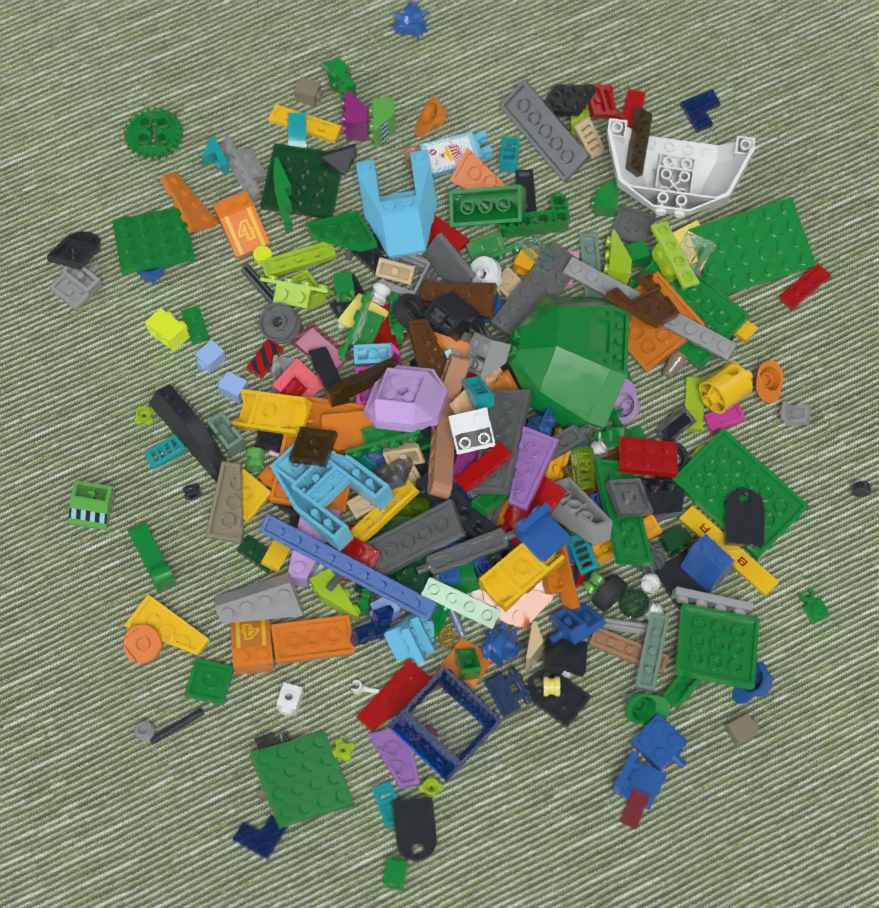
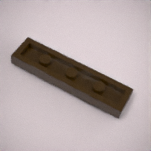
[625,106,653,177]
[326,357,397,406]

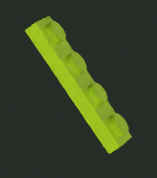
[260,242,337,278]

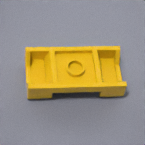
[231,389,312,438]
[479,543,565,612]

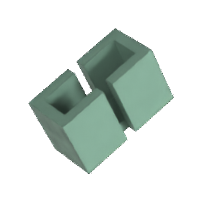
[206,411,246,458]

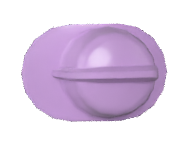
[614,379,640,424]

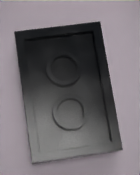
[544,84,597,117]

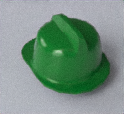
[625,692,670,725]

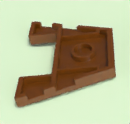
[604,272,680,329]

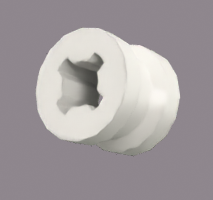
[372,283,391,306]

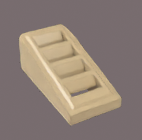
[573,116,604,159]

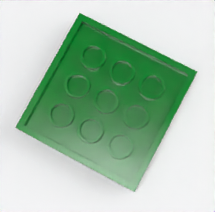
[112,207,195,275]
[674,603,760,690]
[250,731,355,829]

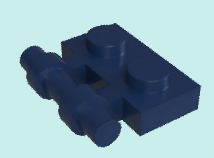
[485,667,534,718]

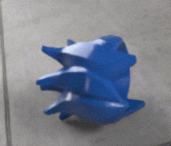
[391,0,430,40]
[482,621,525,668]

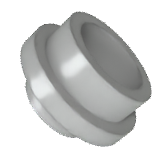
[135,721,155,741]

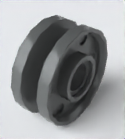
[259,302,301,344]

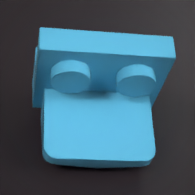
[384,613,437,665]

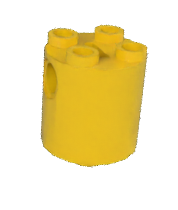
[699,360,753,414]

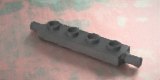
[513,423,592,476]
[416,528,516,576]

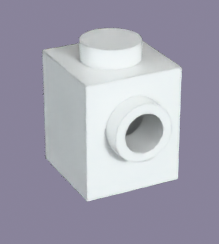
[276,682,304,716]

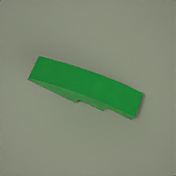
[273,157,293,232]
[662,676,704,710]

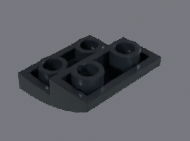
[543,637,588,677]

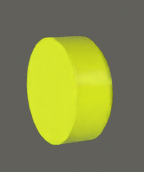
[253,246,272,265]

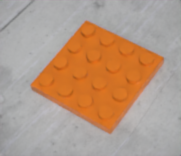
[628,271,706,373]

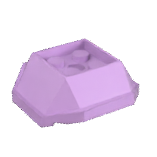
[364,365,449,432]

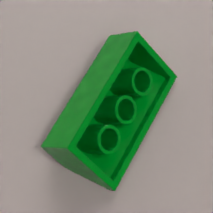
[449,185,526,227]

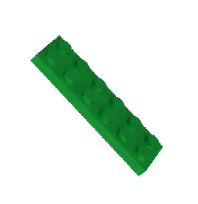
[592,458,654,567]

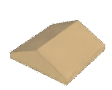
[525,621,543,672]

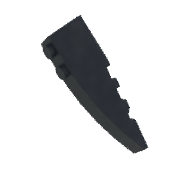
[149,384,227,483]

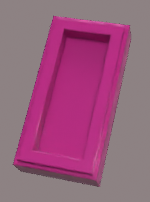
[703,403,746,434]

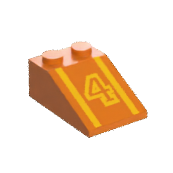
[213,191,270,259]
[231,619,275,675]

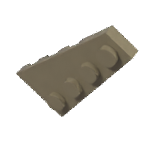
[205,461,244,544]

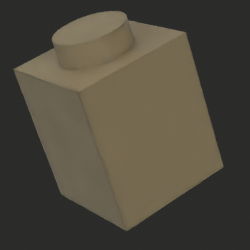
[294,77,323,107]
[725,713,759,747]

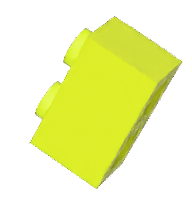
[144,308,190,352]

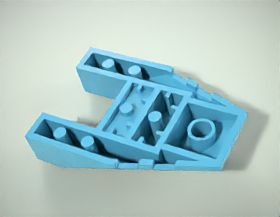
[356,149,437,259]
[270,442,395,551]

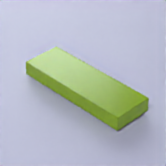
[685,377,706,432]

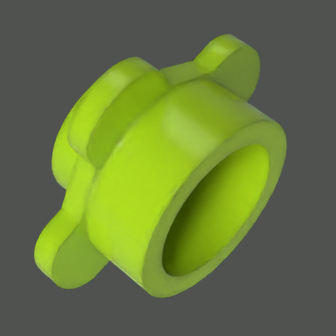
[134,406,154,425]
[332,739,355,762]
[419,776,443,800]

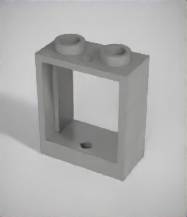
[380,255,431,298]

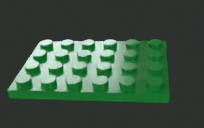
[688,197,817,295]
[628,259,750,371]
[671,428,809,560]

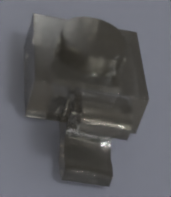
[254,731,292,750]

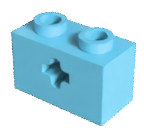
[354,343,392,367]

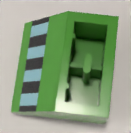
[369,97,396,148]
[68,480,115,531]

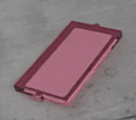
[291,322,352,371]

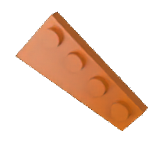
[449,148,507,189]

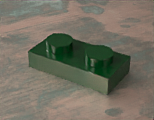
[236,535,271,573]

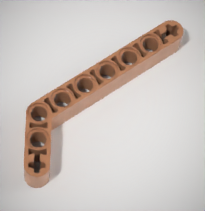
[427,354,470,499]

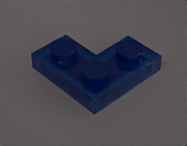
[680,89,721,134]
[350,604,394,647]
[233,814,289,860]

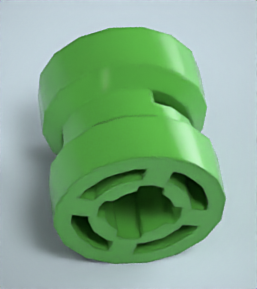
[245,447,265,473]
[581,571,606,596]

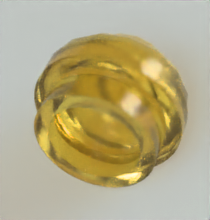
[437,627,457,648]

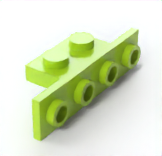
[650,221,699,289]
[260,275,335,309]

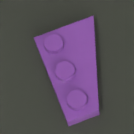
[368,726,420,789]

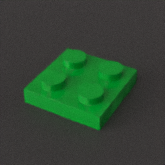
[185,658,234,706]

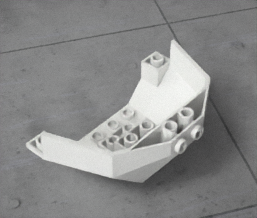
[607,118,756,218]

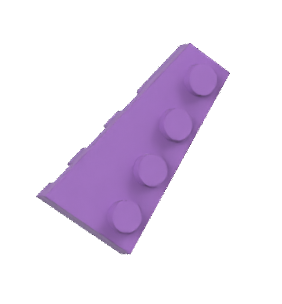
[509,426,559,511]

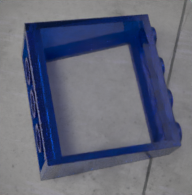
[387,666,503,782]

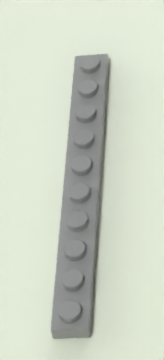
[563,257,737,362]

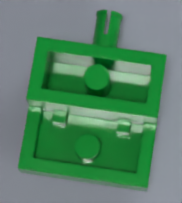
[321,56,357,99]

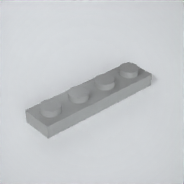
[671,587,753,615]

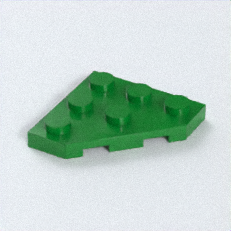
[306,210,377,252]

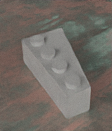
[551,477,613,545]
[215,572,303,624]

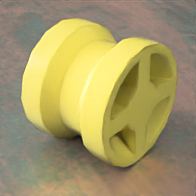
[543,676,560,696]

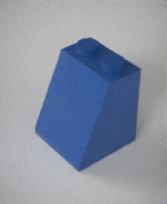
[680,534,735,593]

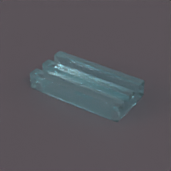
[519,235,555,269]

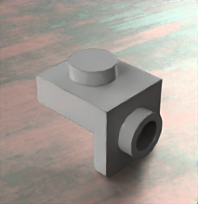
[780,401,811,426]

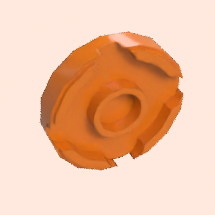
[123,624,163,664]

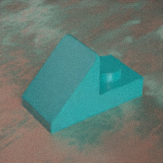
[201,136,230,176]

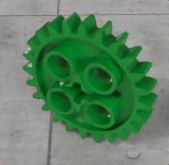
[124,106,183,161]

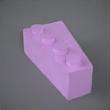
[288,508,342,588]

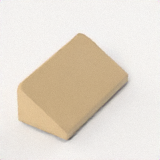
[375,257,417,285]

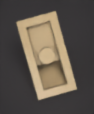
[382,442,425,465]

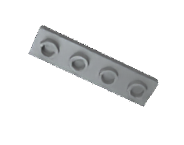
[220,136,267,202]

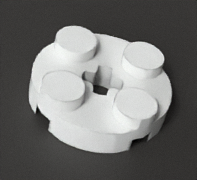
[470,256,502,286]

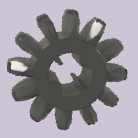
[635,541,665,574]

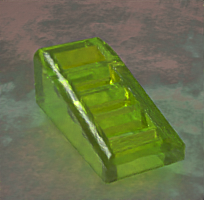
[570,447,595,489]

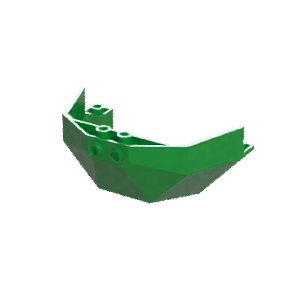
[509,297,630,429]

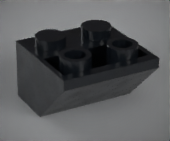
[422,291,480,342]
[640,476,685,515]

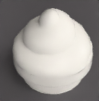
[589,440,608,458]
[641,573,660,593]
[644,602,664,620]

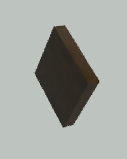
[289,427,338,467]

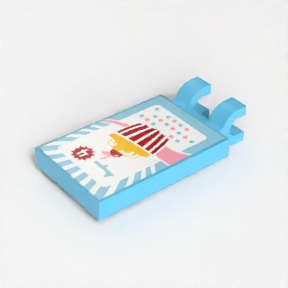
[419,130,492,177]

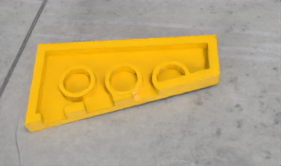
[124,595,211,656]

